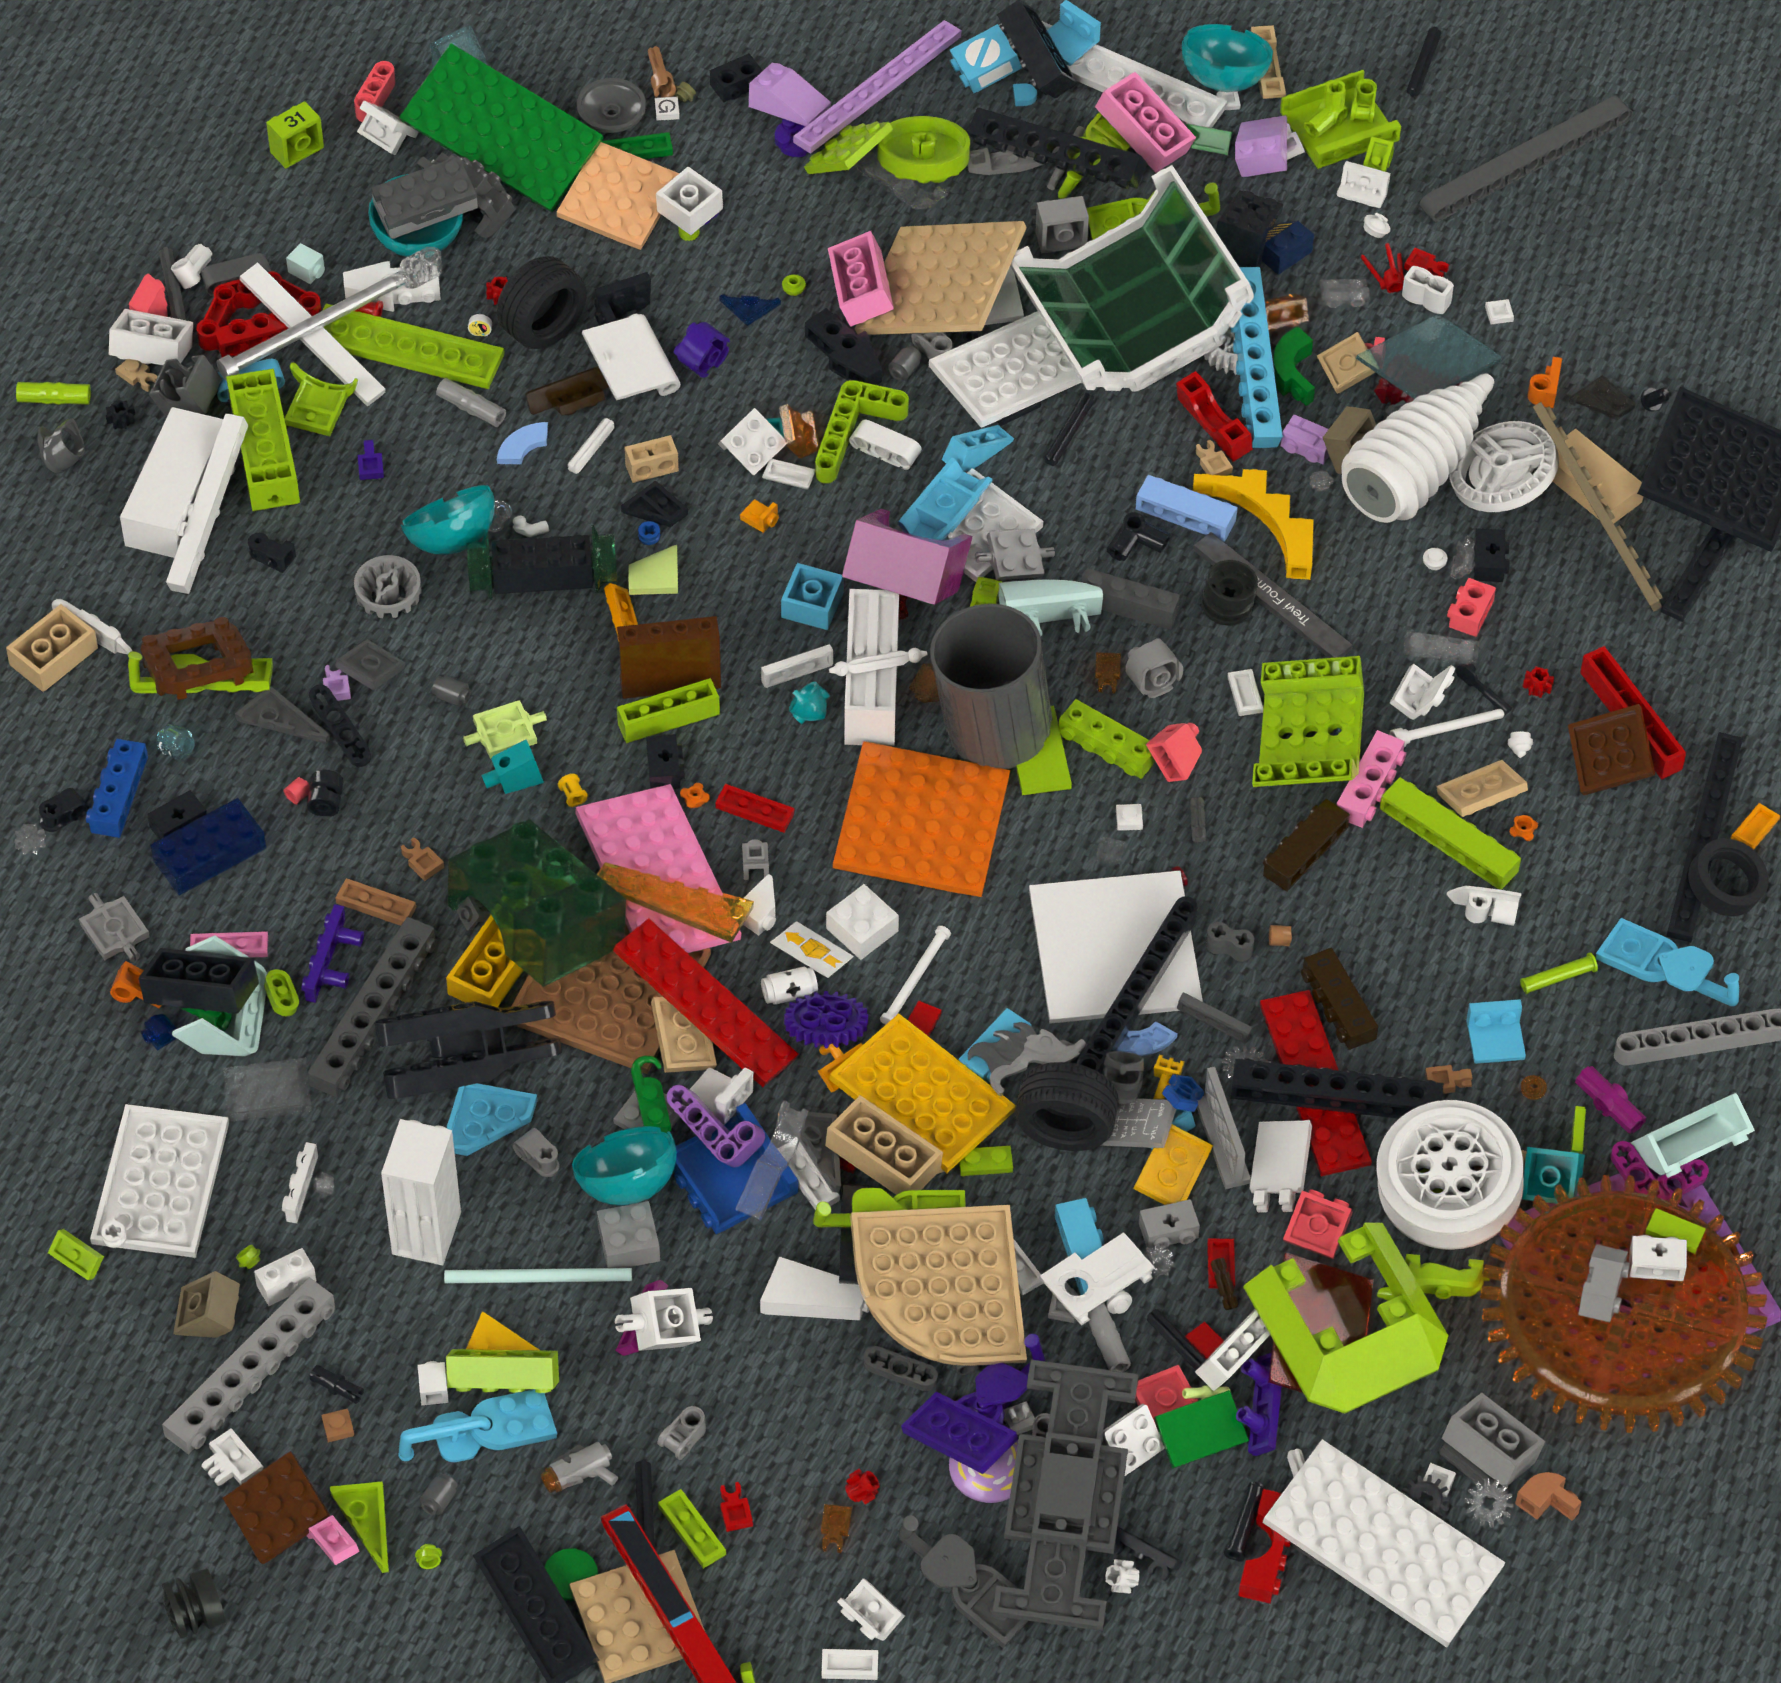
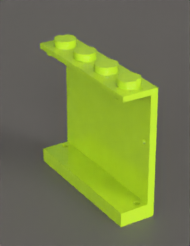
[1280,70,1401,169]

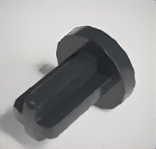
[1641,387,1671,412]

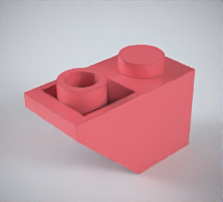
[129,273,168,317]

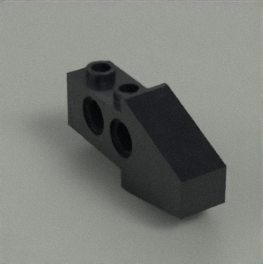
[805,308,882,385]

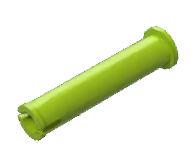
[1520,952,1598,994]

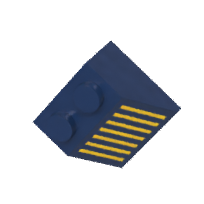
[1262,221,1314,275]

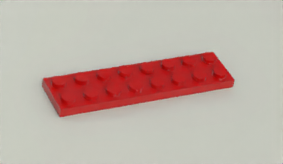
[613,918,798,1087]
[1260,990,1372,1176]

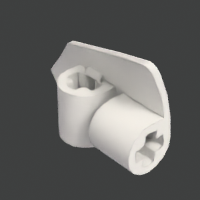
[1447,886,1521,926]

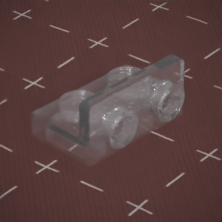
[1319,279,1370,308]

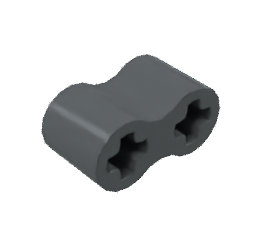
[1206,922,1254,962]

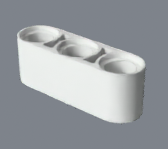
[849,420,922,470]

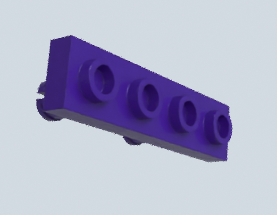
[301,904,364,1003]
[1236,1350,1284,1456]

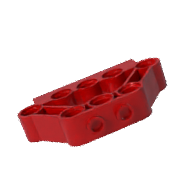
[196,271,322,358]

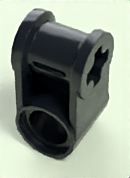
[39,788,89,832]

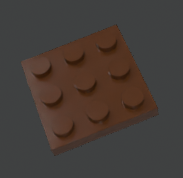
[1568,704,1655,795]
[223,1451,330,1564]

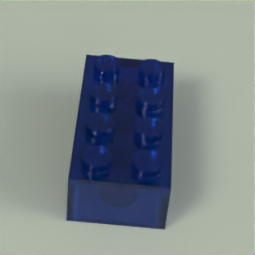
[150,798,266,896]

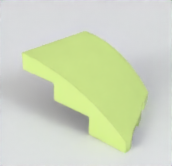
[629,545,678,595]

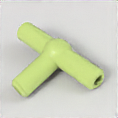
[1182,1385,1231,1400]

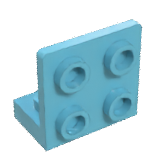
[1047,0,1101,66]
[1466,1000,1526,1064]

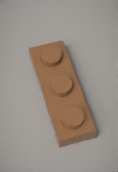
[335,878,416,926]

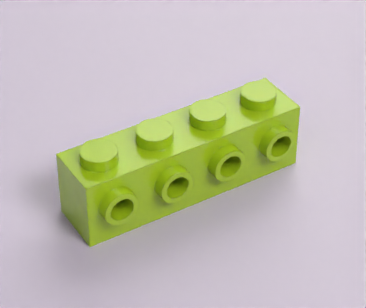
[617,678,720,743]
[1059,699,1156,779]
[446,1349,559,1393]

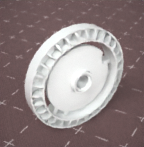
[1449,421,1559,512]

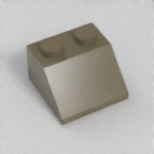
[173,1271,240,1338]

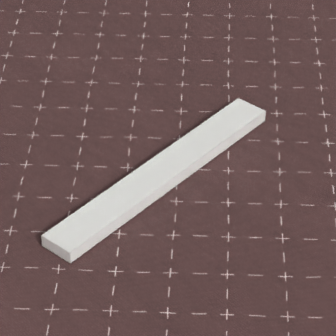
[240,262,385,406]

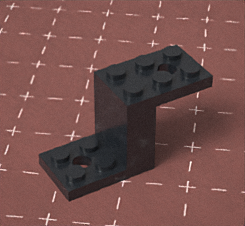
[1193,190,1283,308]

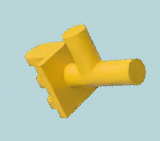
[1153,1054,1185,1100]

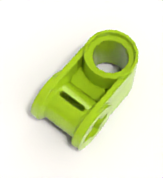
[1350,79,1377,123]

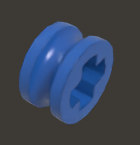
[638,521,660,545]

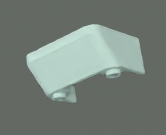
[172,935,267,1056]

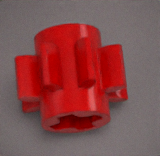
[486,276,508,305]
[1522,666,1554,698]
[845,1468,879,1505]

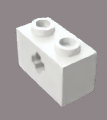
[1629,1235,1687,1281]
[254,1248,316,1306]

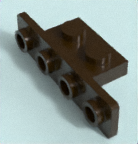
[525,366,609,415]

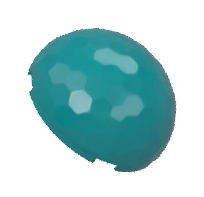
[1182,24,1273,92]
[368,174,463,258]
[401,485,495,555]
[572,1126,677,1206]

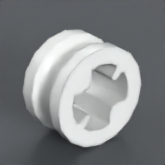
[101,1220,126,1248]

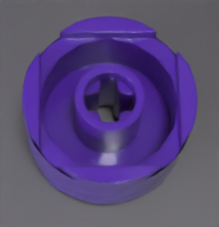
[674,322,730,378]

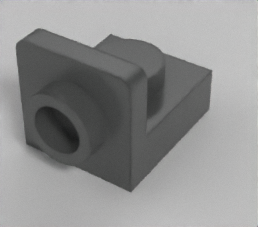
[457,893,498,931]

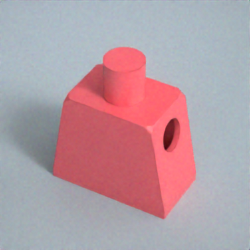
[1146,723,1202,782]

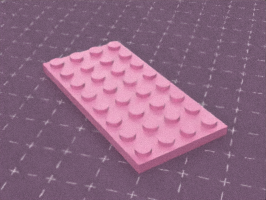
[575,784,741,953]

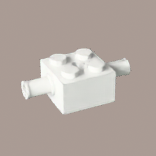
[615,1288,713,1351]

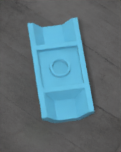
[898,458,992,540]

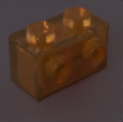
[1264,294,1309,332]

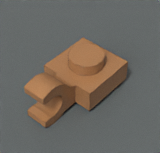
[1425,1065,1472,1094]

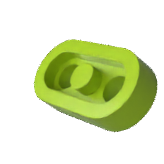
[264,969,299,1016]

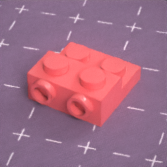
[1283,1189,1353,1259]

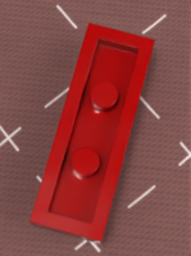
[715,784,795,833]

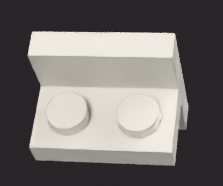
[357,101,419,155]

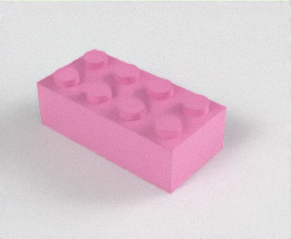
[1095,72,1196,173]
[828,231,894,327]

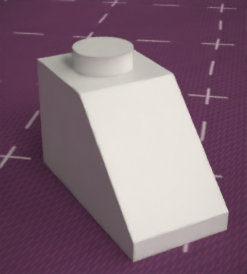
[735,874,776,936]

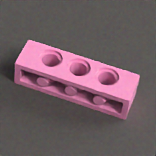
[1337,730,1406,828]

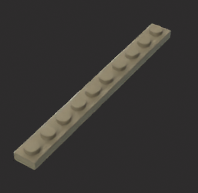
[1533,402,1663,612]

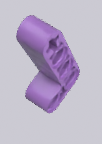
[667,1085,765,1167]

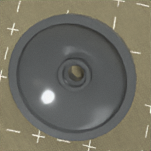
[577,78,646,133]

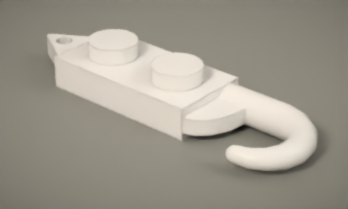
[52,599,132,654]

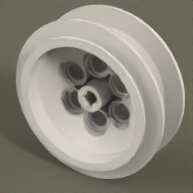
[1377,1100,1524,1250]

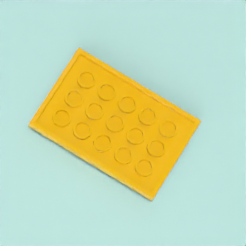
[829,1013,1016,1173]

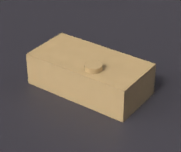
[1542,429,1643,524]
[825,1095,943,1195]

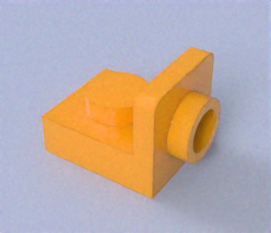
[740,499,779,533]

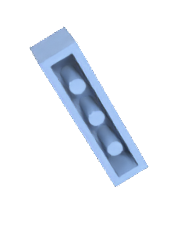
[1136,475,1237,542]

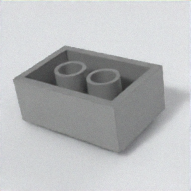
[1441,1392,1545,1488]

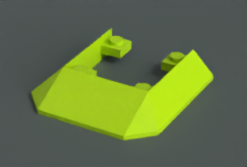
[1243,1223,1448,1414]

